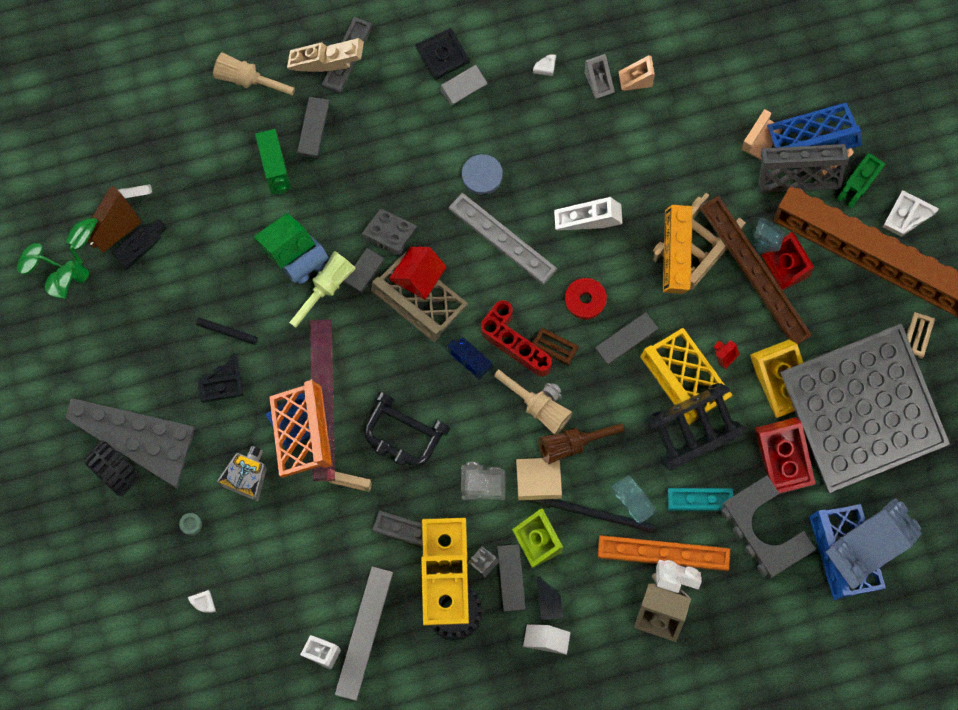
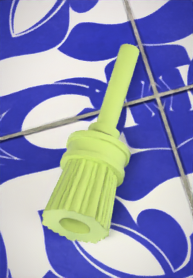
[289,251,356,328]

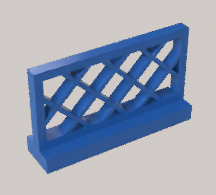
[767,102,862,149]
[809,504,886,600]

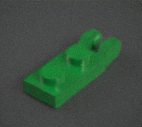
[837,152,886,209]

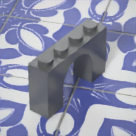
[721,475,816,580]

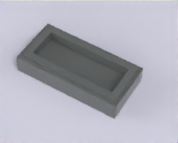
[344,248,385,294]

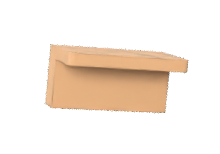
[742,109,782,161]

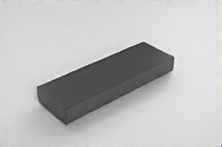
[297,97,330,158]
[595,312,659,366]
[372,511,423,547]
[497,544,526,613]

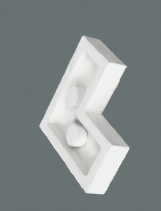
[656,559,702,593]

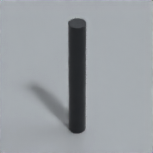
[196,317,258,345]

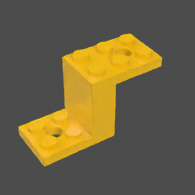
[421,518,469,626]

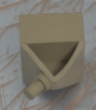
[634,573,691,642]

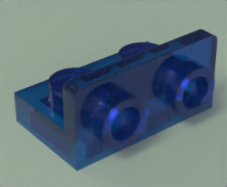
[448,337,493,380]

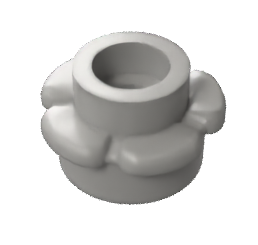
[542,383,561,402]

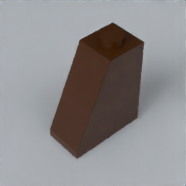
[87,186,142,253]

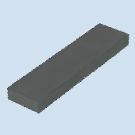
[322,17,373,94]

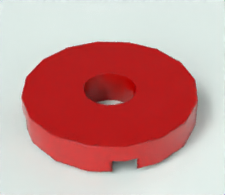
[565,278,607,320]

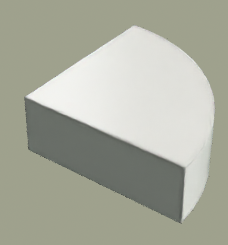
[533,55,556,76]
[188,590,216,613]

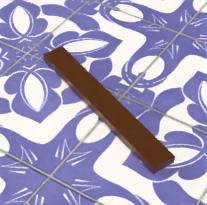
[700,195,812,345]

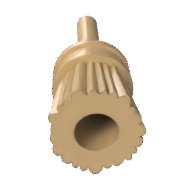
[213,52,295,95]
[494,370,572,434]

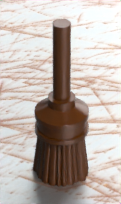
[538,423,624,465]

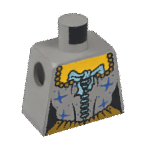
[217,446,267,502]

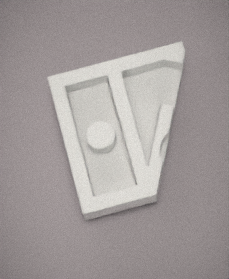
[883,190,939,237]

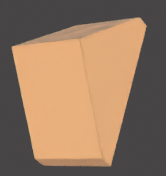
[618,55,655,91]

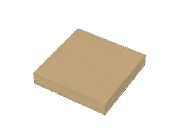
[516,458,562,500]

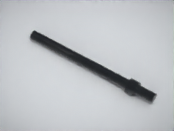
[525,499,654,532]

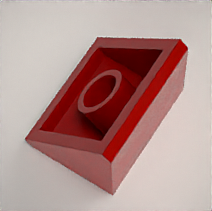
[761,232,814,290]
[389,247,447,300]

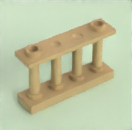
[653,193,746,290]

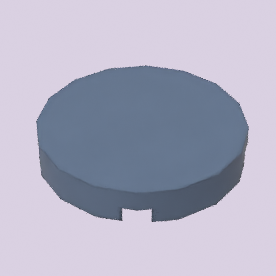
[462,154,503,195]

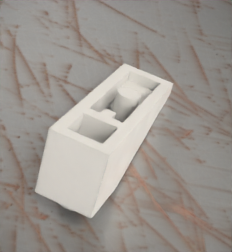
[555,197,622,231]

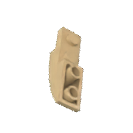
[287,38,364,72]

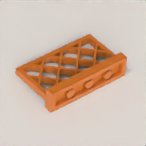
[270,380,332,478]

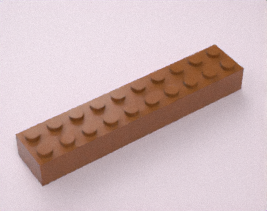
[773,186,958,318]

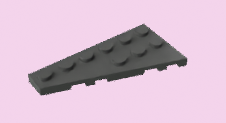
[65,398,195,490]

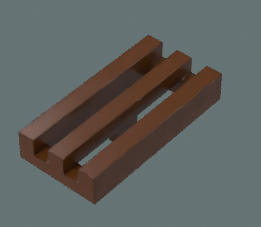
[533,327,579,366]

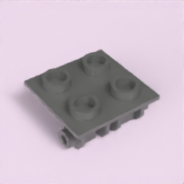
[362,209,417,256]

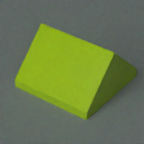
[512,509,563,568]

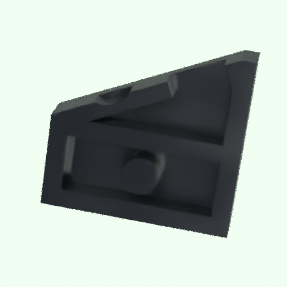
[198,355,244,403]

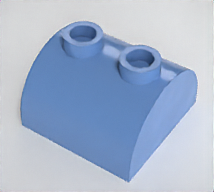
[282,234,329,284]

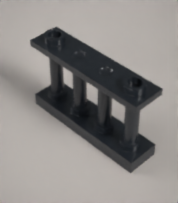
[645,383,746,470]

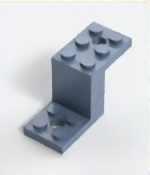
[826,498,922,590]

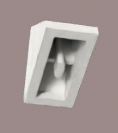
[523,625,570,655]
[300,635,341,670]

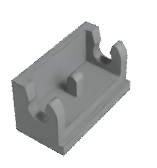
[440,65,488,106]

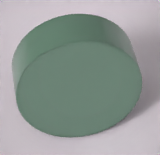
[179,513,202,536]

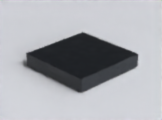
[415,28,470,81]

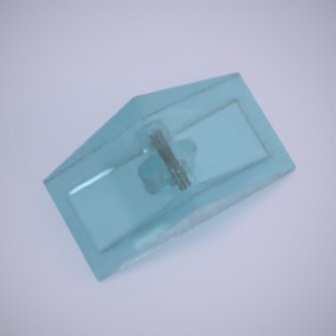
[754,217,785,254]

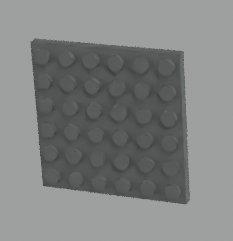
[780,324,950,493]

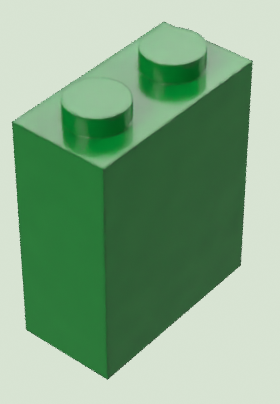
[255,129,291,194]
[254,213,315,269]

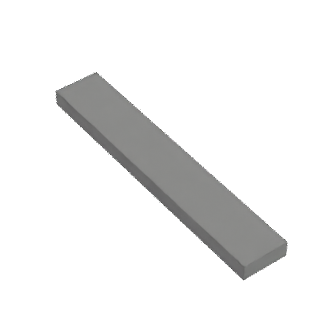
[449,193,557,286]
[335,567,393,701]

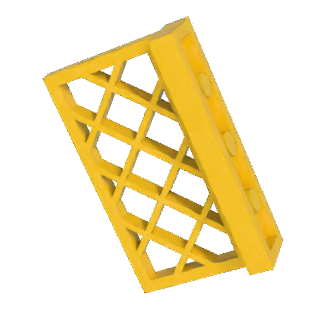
[640,328,733,425]

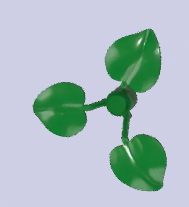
[17,218,98,299]

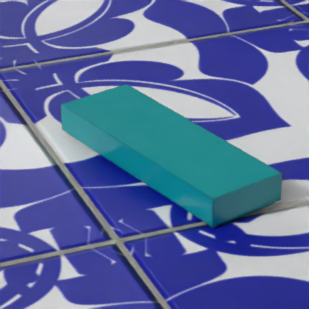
[668,488,734,511]

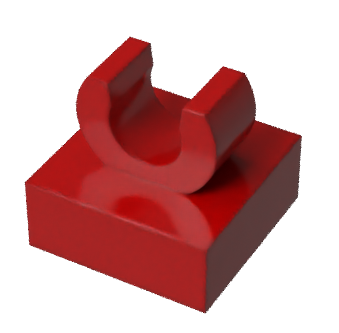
[713,340,740,370]

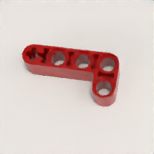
[481,300,552,377]

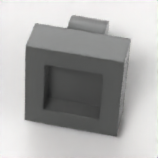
[467,547,499,577]

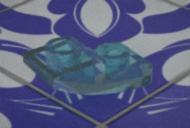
[611,475,657,524]

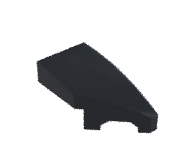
[536,576,563,620]

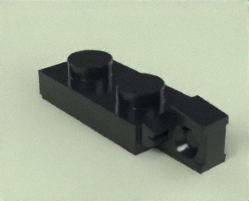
[112,219,167,269]

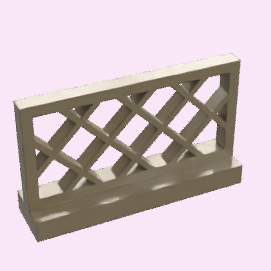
[371,253,468,343]

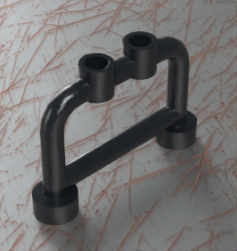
[364,392,451,467]

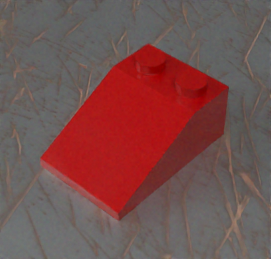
[755,417,815,493]

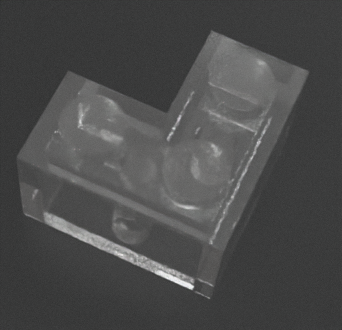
[461,462,505,500]

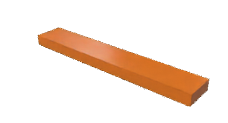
[597,535,730,571]

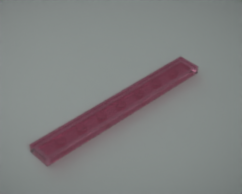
[310,320,335,481]

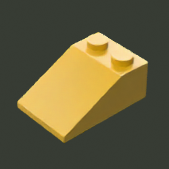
[750,340,803,418]

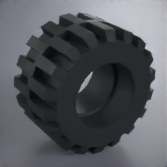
[83,440,141,497]
[430,586,482,641]

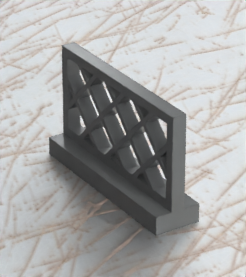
[758,144,849,193]

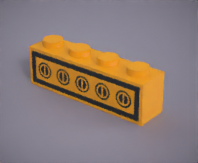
[663,205,693,294]

